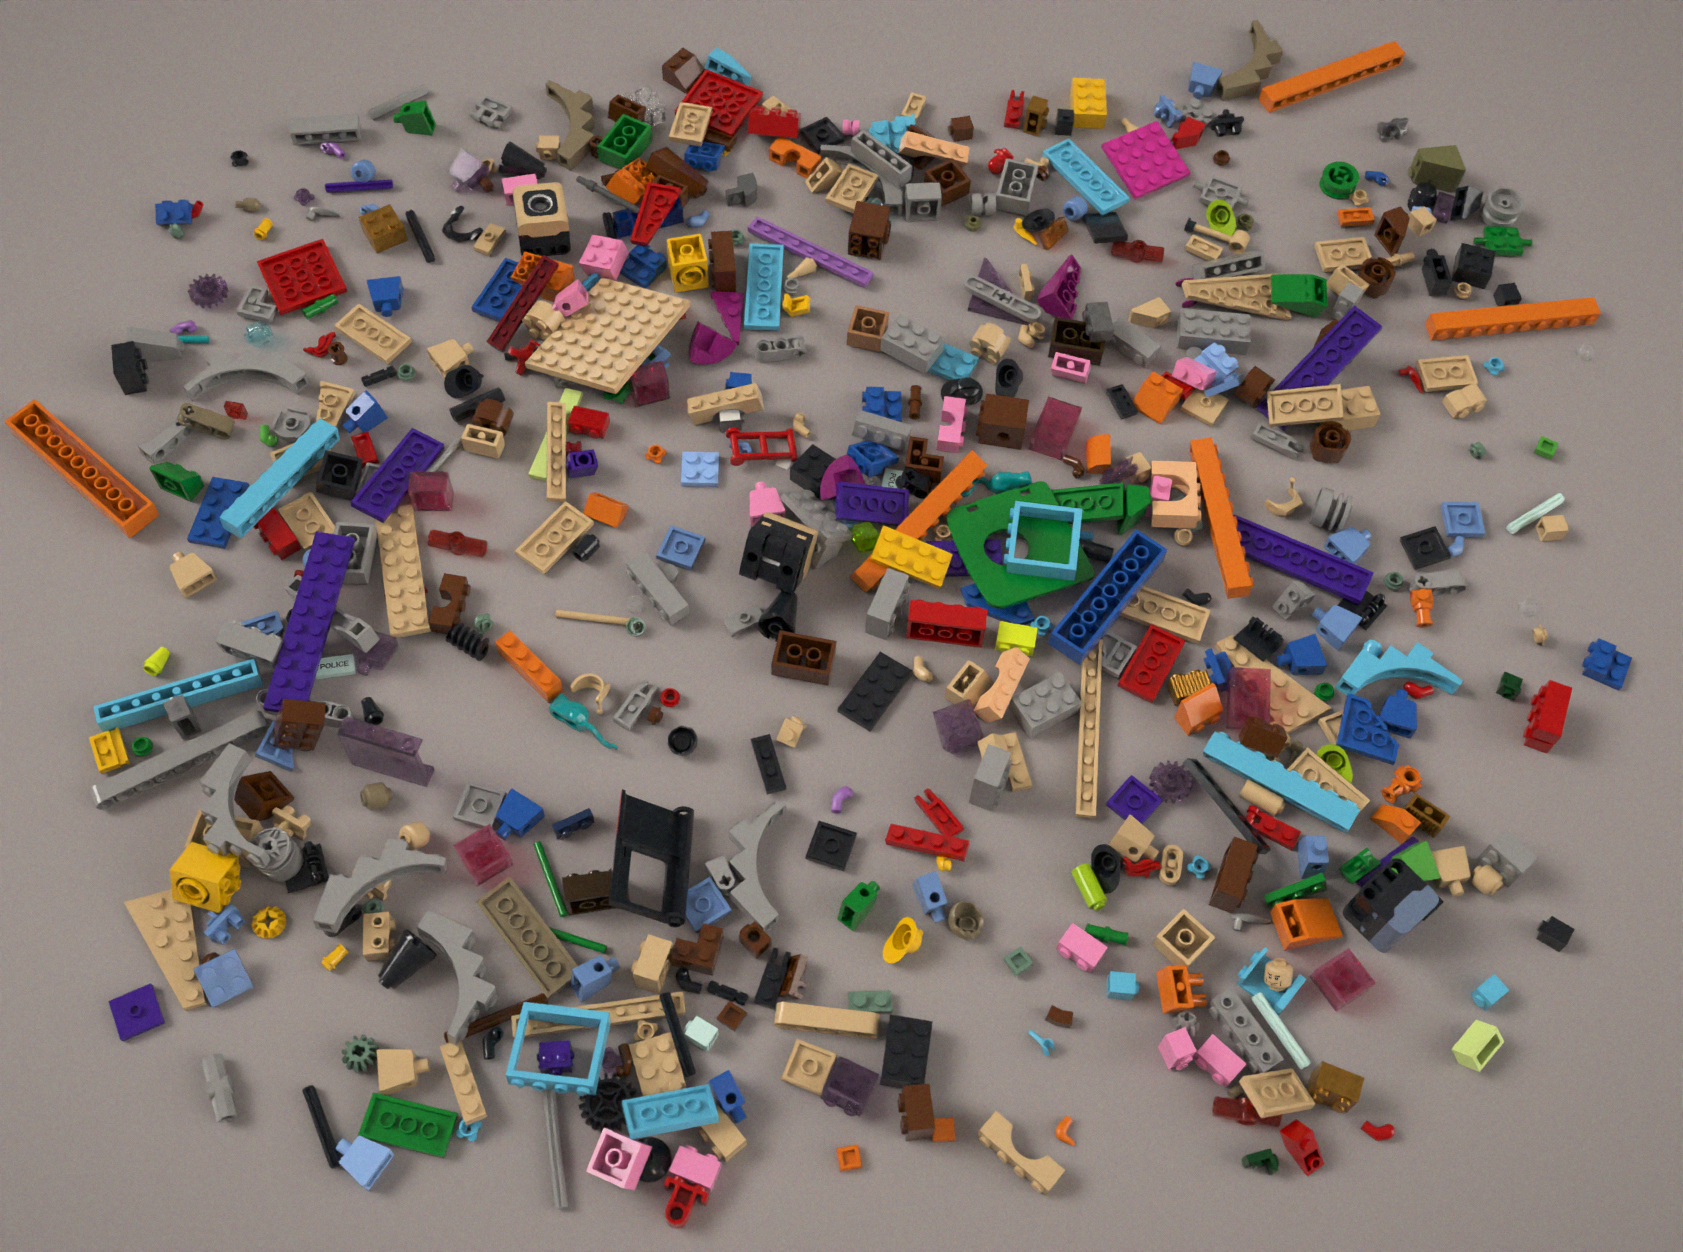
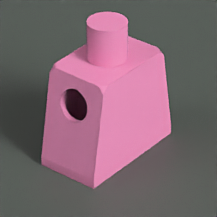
[552,279,588,317]
[1145,476,1172,517]
[750,482,785,526]

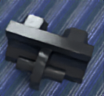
[1211,109,1244,137]

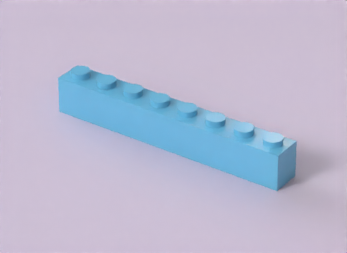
[220,418,340,538]
[93,658,264,732]
[1203,731,1360,834]

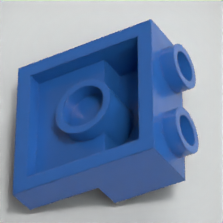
[684,142,725,172]
[620,245,667,289]
[862,387,902,422]
[847,440,899,477]
[1582,638,1632,691]

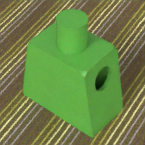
[1391,841,1441,881]

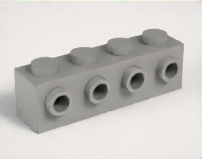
[290,114,361,145]
[851,130,912,189]
[1192,251,1266,279]
[626,552,690,626]
[1207,987,1284,1074]

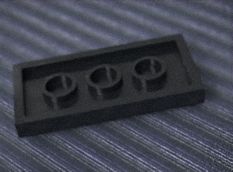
[838,651,913,732]

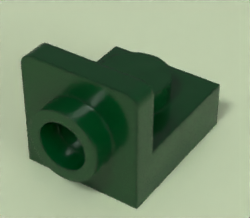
[1496,672,1523,701]
[1241,1148,1279,1175]

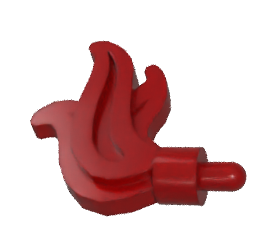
[303,332,336,357]
[1123,856,1162,879]

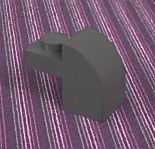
[725,173,757,207]

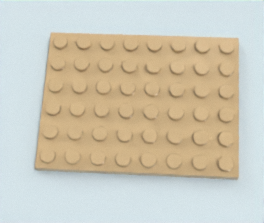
[525,277,691,394]

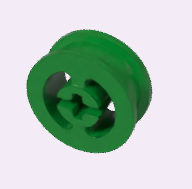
[1319,161,1359,199]

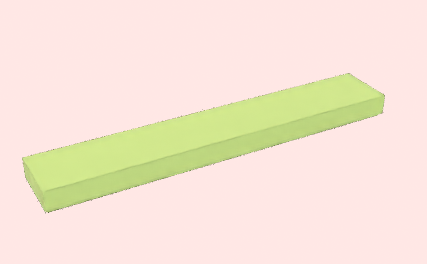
[529,388,583,482]

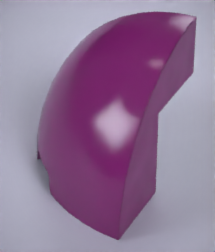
[689,321,738,365]
[820,454,866,500]

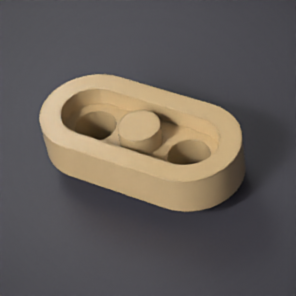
[1159,845,1183,885]

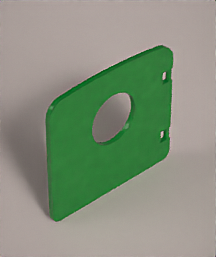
[946,481,1095,609]

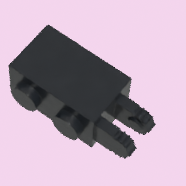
[1422,248,1452,296]

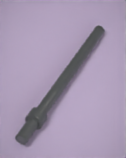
[576,175,640,214]

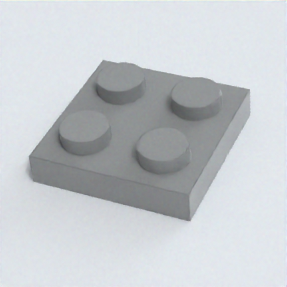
[453,781,507,831]

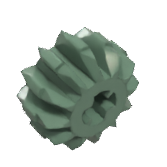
[341,1034,379,1073]

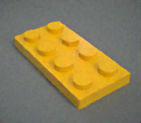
[870,525,953,589]

